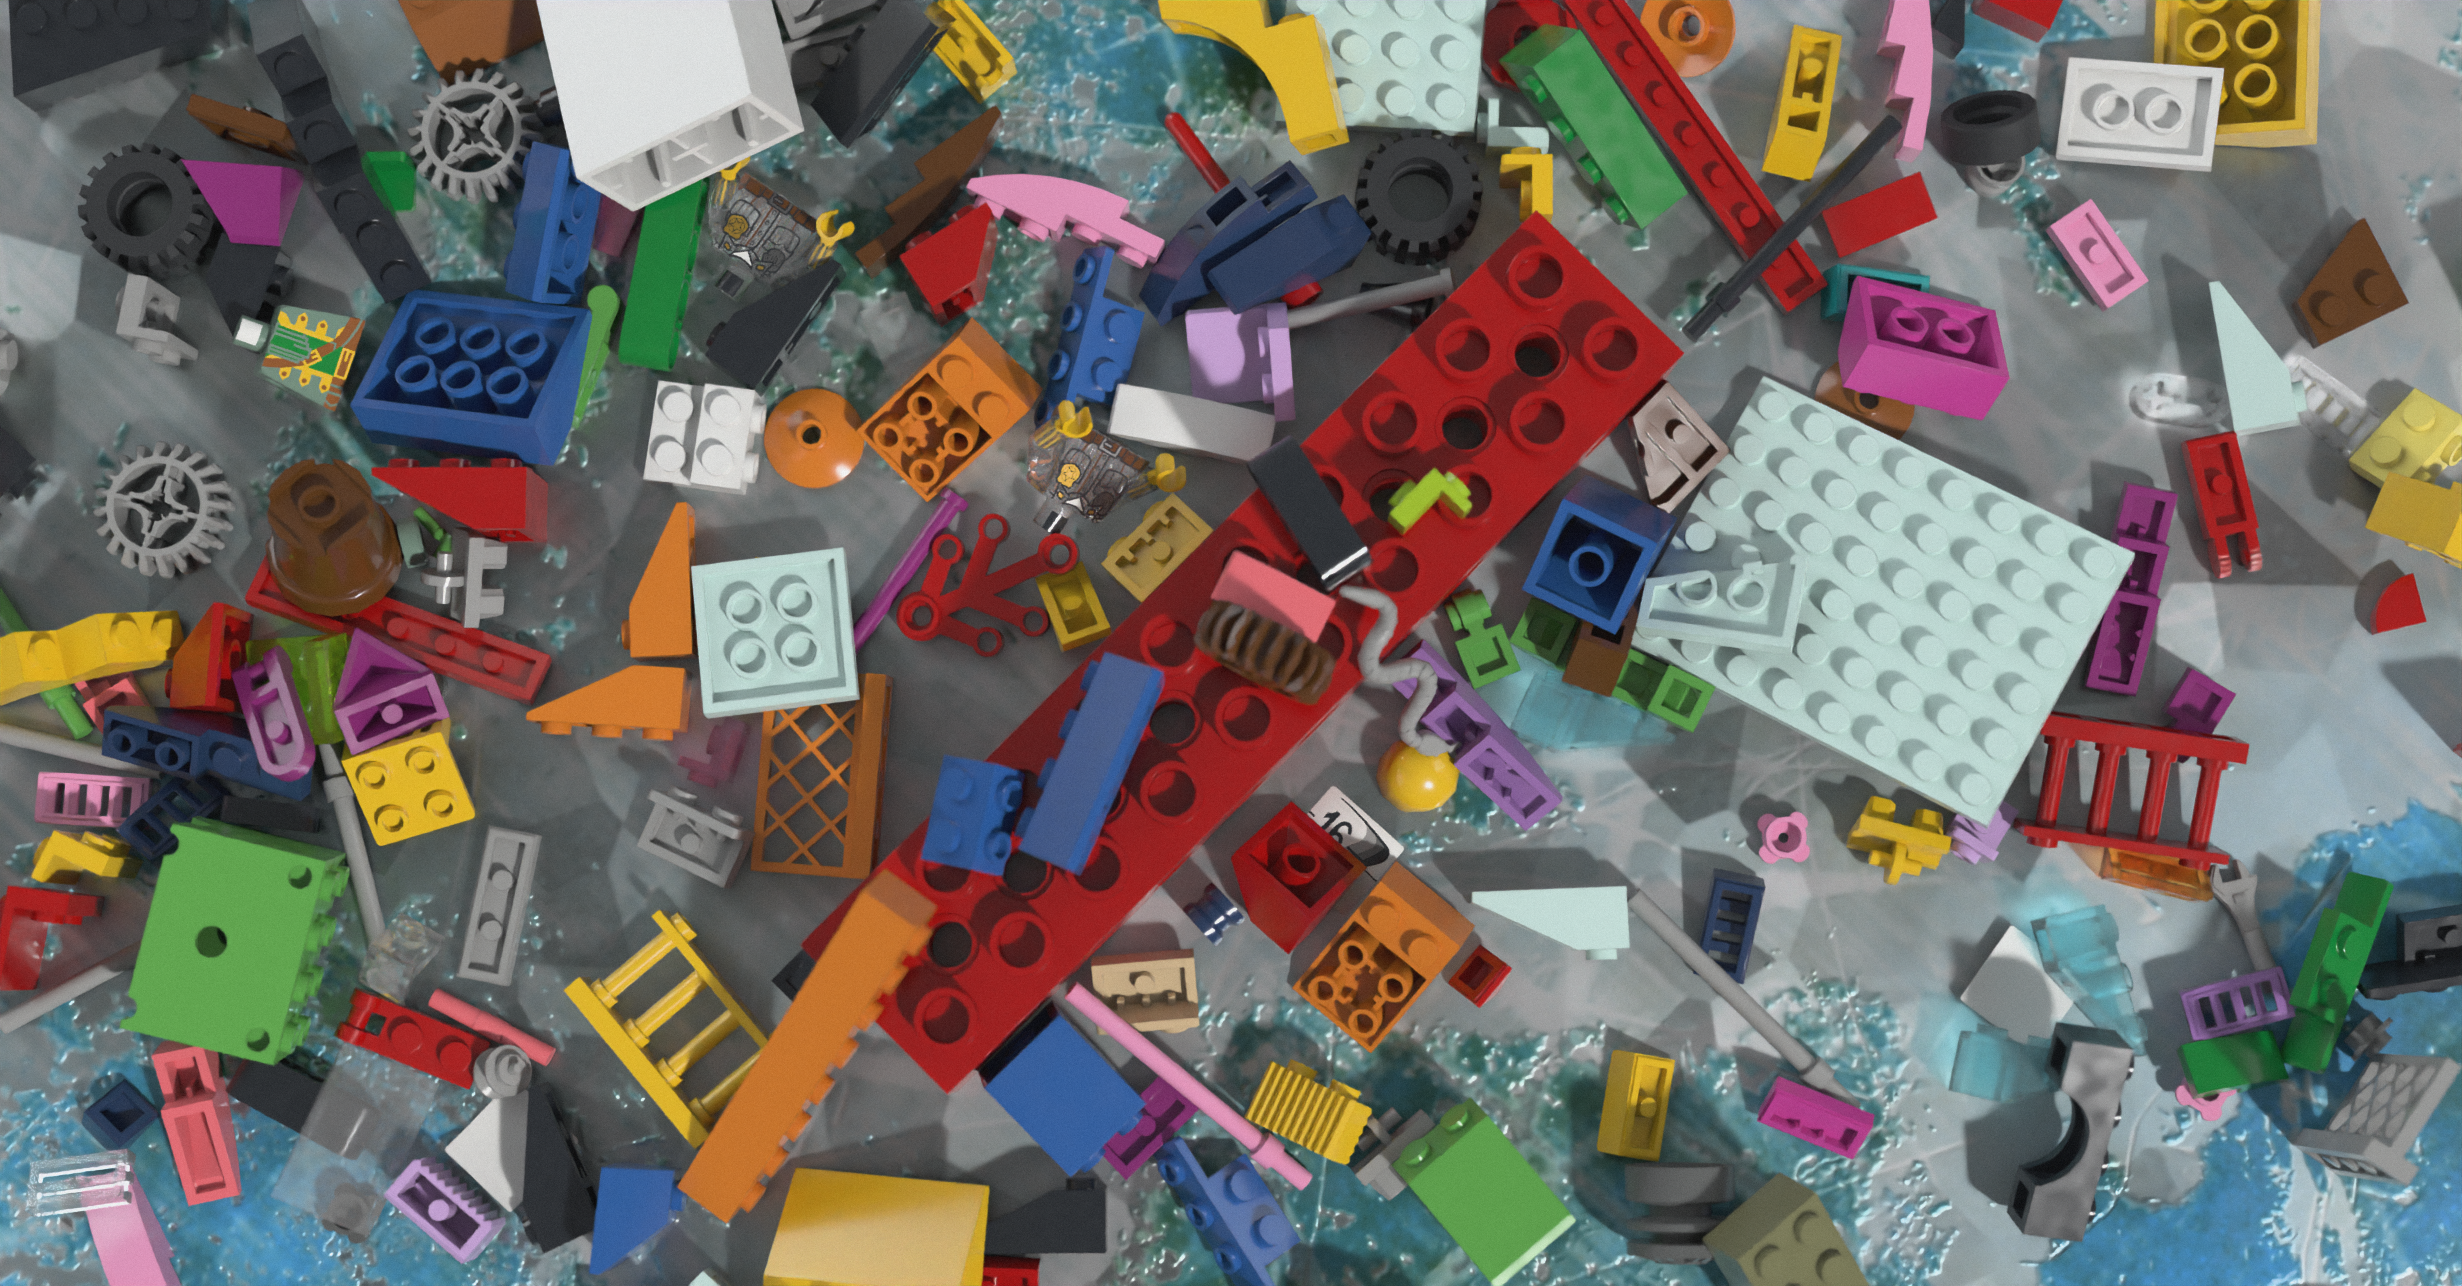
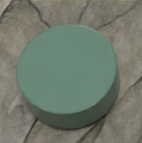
[396,516,428,569]

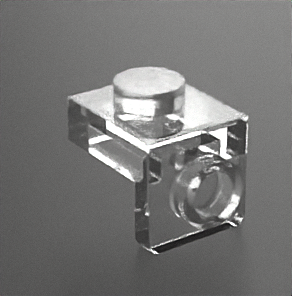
[358,912,445,1004]

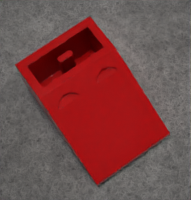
[371,458,548,542]

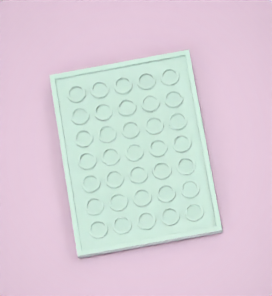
[1631,376,2135,829]

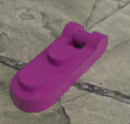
[232,645,316,782]

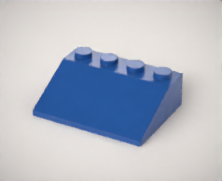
[350,290,592,466]

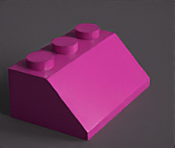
[1837,276,2010,421]

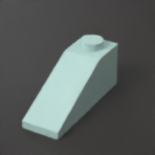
[2209,281,2308,436]
[1468,886,1630,960]

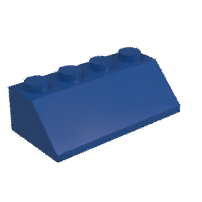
[1015,652,1165,876]

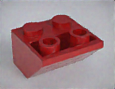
[899,202,999,327]

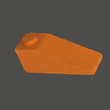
[621,502,699,662]

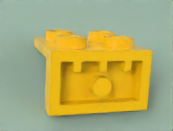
[341,717,475,846]

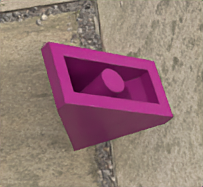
[181,159,305,246]
[332,627,450,755]

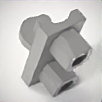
[420,527,508,628]
[1351,1107,1435,1201]

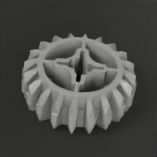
[408,68,546,205]
[92,441,236,578]

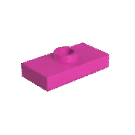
[1757,1076,1875,1160]

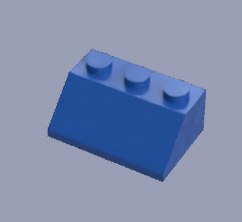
[504,141,601,305]

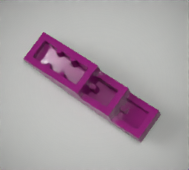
[2084,481,2178,697]

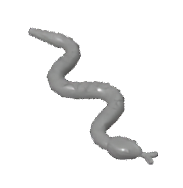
[1340,586,1462,758]

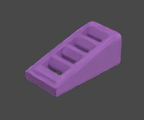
[2178,966,2296,1042]

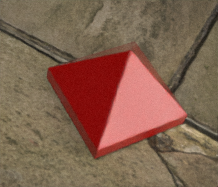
[1448,944,1512,1008]

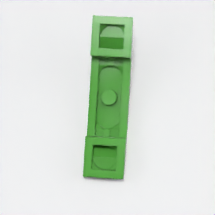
[1509,597,1716,734]

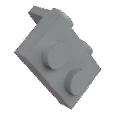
[115,273,199,366]
[637,785,756,889]

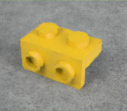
[31,830,144,885]

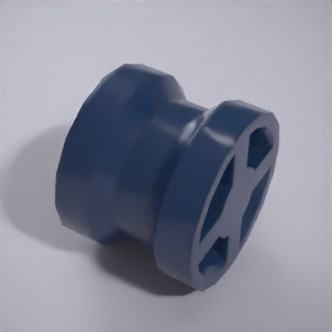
[1182,882,1245,947]

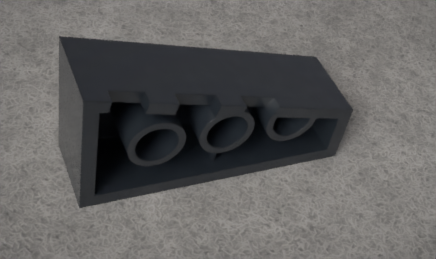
[8,0,230,112]

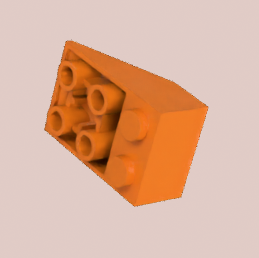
[856,317,1043,502]
[1292,861,1475,1053]

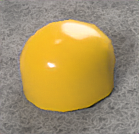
[1376,739,1460,812]

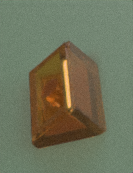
[2098,847,2214,903]

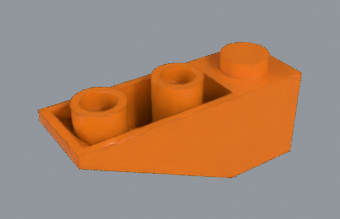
[526,665,692,741]

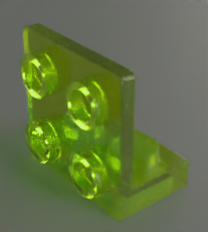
[246,633,348,745]

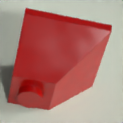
[164,602,254,715]
[1231,801,1367,955]

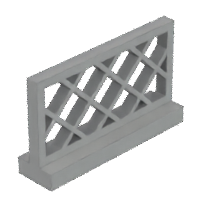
[2293,1053,2462,1186]

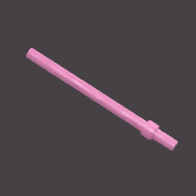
[1064,982,1313,1191]

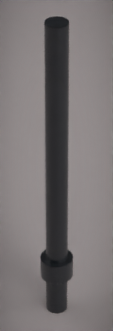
[1681,115,1902,343]

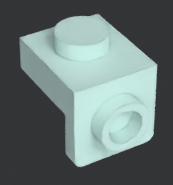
[1476,98,1549,159]

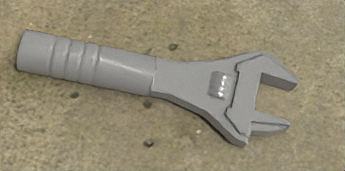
[2206,859,2276,994]

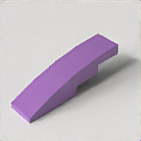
[1392,639,1563,831]

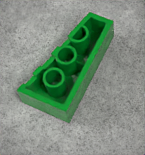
[1498,24,1688,230]

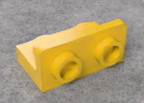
[1499,147,1553,223]
[1101,492,1214,603]

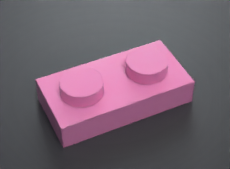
[2045,199,2149,312]

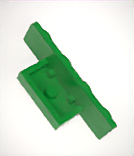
[2280,872,2394,1075]

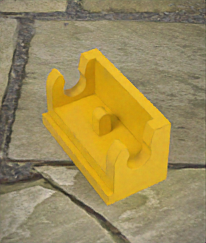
[933,0,1017,105]

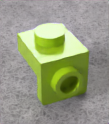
[1387,468,1472,535]

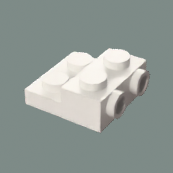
[643,380,766,495]

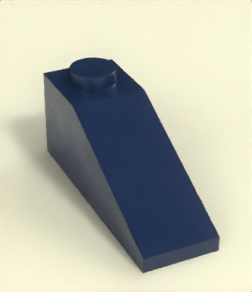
[1207,194,1372,316]

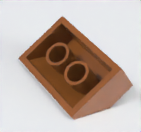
[398,0,545,86]

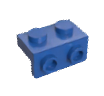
[921,755,1024,876]

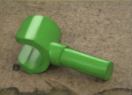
[413,506,452,559]

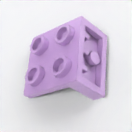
[1185,302,1296,422]

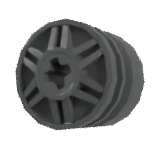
[1625,1162,1736,1265]

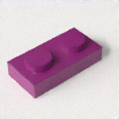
[1103,1076,1199,1180]

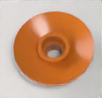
[1640,0,1736,77]
[764,389,865,489]

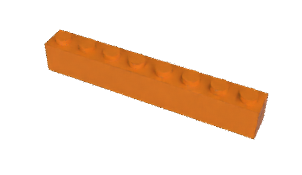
[677,869,937,1224]

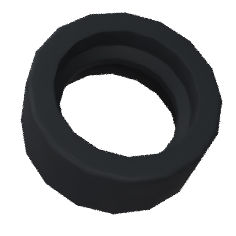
[1940,90,2041,166]

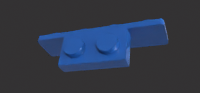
[1034,246,1145,442]
[1153,1136,1301,1286]

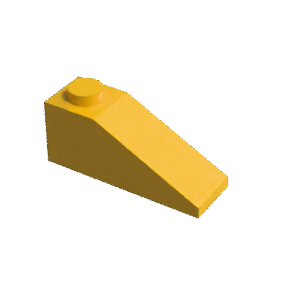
[1761,24,1842,182]

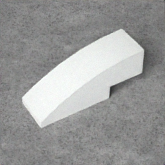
[1107,384,1276,467]

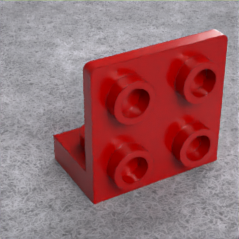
[0,885,105,991]

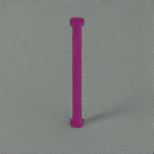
[853,487,969,656]

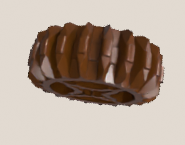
[1194,600,1336,704]

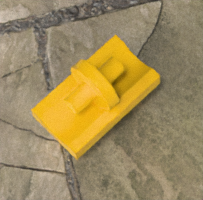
[1846,796,1951,886]

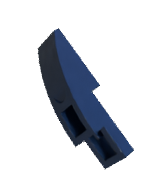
[1139,160,1318,327]
[102,706,313,801]

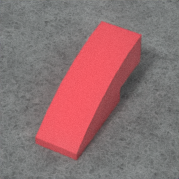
[151,1040,242,1206]

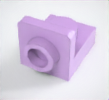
[1943,801,2019,866]

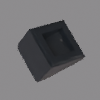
[1931,0,1965,60]

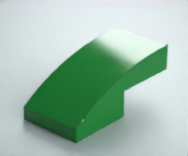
[2176,1031,2289,1099]

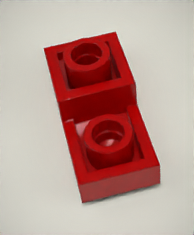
[1822,171,1939,258]

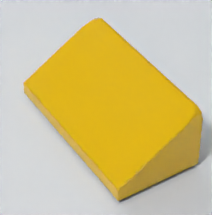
[1597,1049,1675,1162]

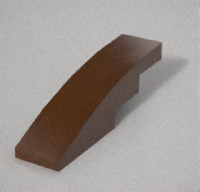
[855,105,1005,279]

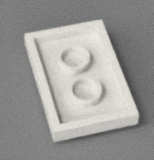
[2056,57,2224,172]

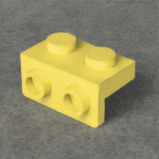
[2349,388,2462,489]

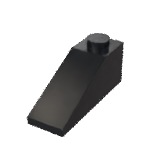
[705,259,847,397]
[522,1082,598,1254]
[984,1177,1108,1254]

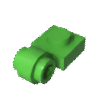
[1443,588,1521,690]

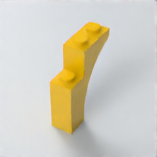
[1158,0,1350,155]
[0,610,185,706]

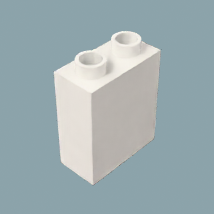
[536,0,804,212]

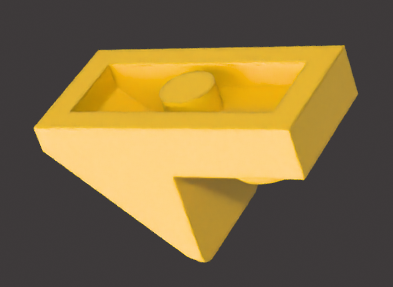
[1035,561,1112,653]

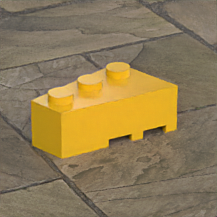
[2364,471,2462,569]

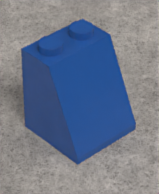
[1522,475,1677,634]
[978,1001,1146,1177]

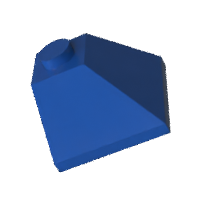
[589,1162,687,1275]

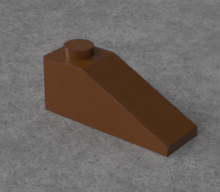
[1561,578,1648,698]

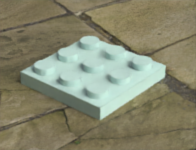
[691,547,860,719]

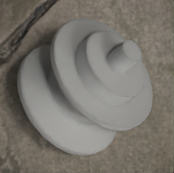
[473,1045,532,1099]

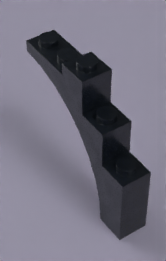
[247,0,432,303]

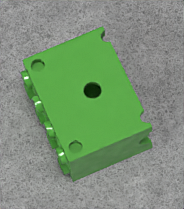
[119,816,350,1065]

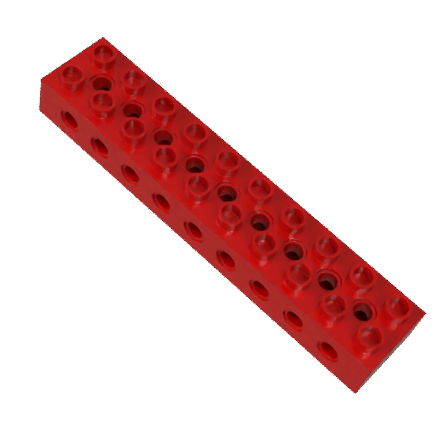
[799,210,1684,1095]

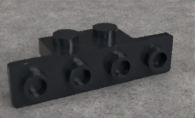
[2357,904,2462,1000]

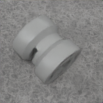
[1964,155,2026,197]

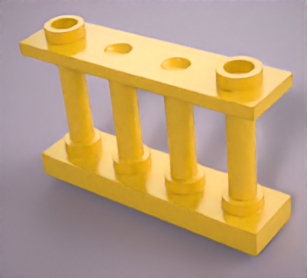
[564,910,776,1149]

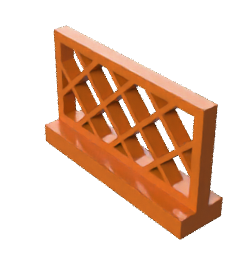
[750,673,893,879]

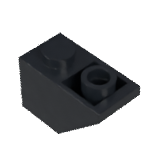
[205,233,294,355]

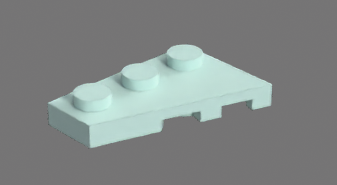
[1637,553,1809,655]

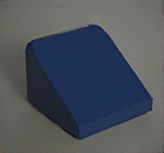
[81,1079,160,1158]

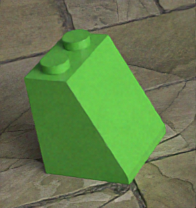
[1392,1097,1576,1286]

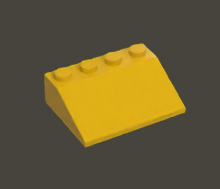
[2154,0,2321,148]
[763,1167,989,1286]

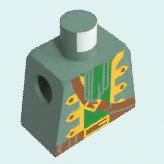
[232,305,366,413]

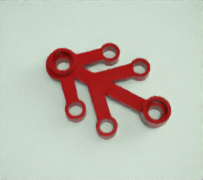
[896,513,1080,657]

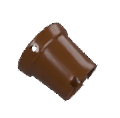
[265,458,404,617]

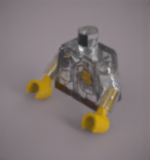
[708,156,855,302]
[1026,400,1186,534]

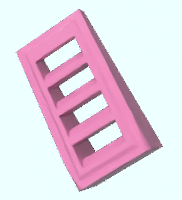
[34,772,153,830]

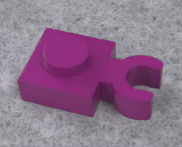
[2161,667,2236,764]

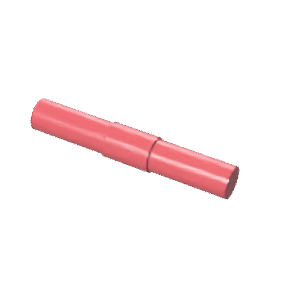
[428,988,556,1067]

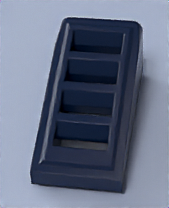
[116,774,233,870]
[1693,868,1765,984]

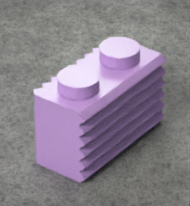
[384,1156,506,1264]

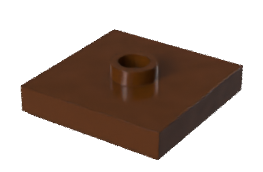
[186,94,310,166]

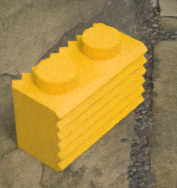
[1245,1058,1372,1166]

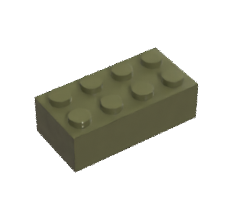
[1703,1172,1870,1286]

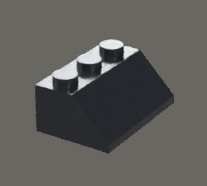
[810,0,957,149]

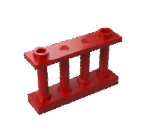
[2013,710,2250,871]

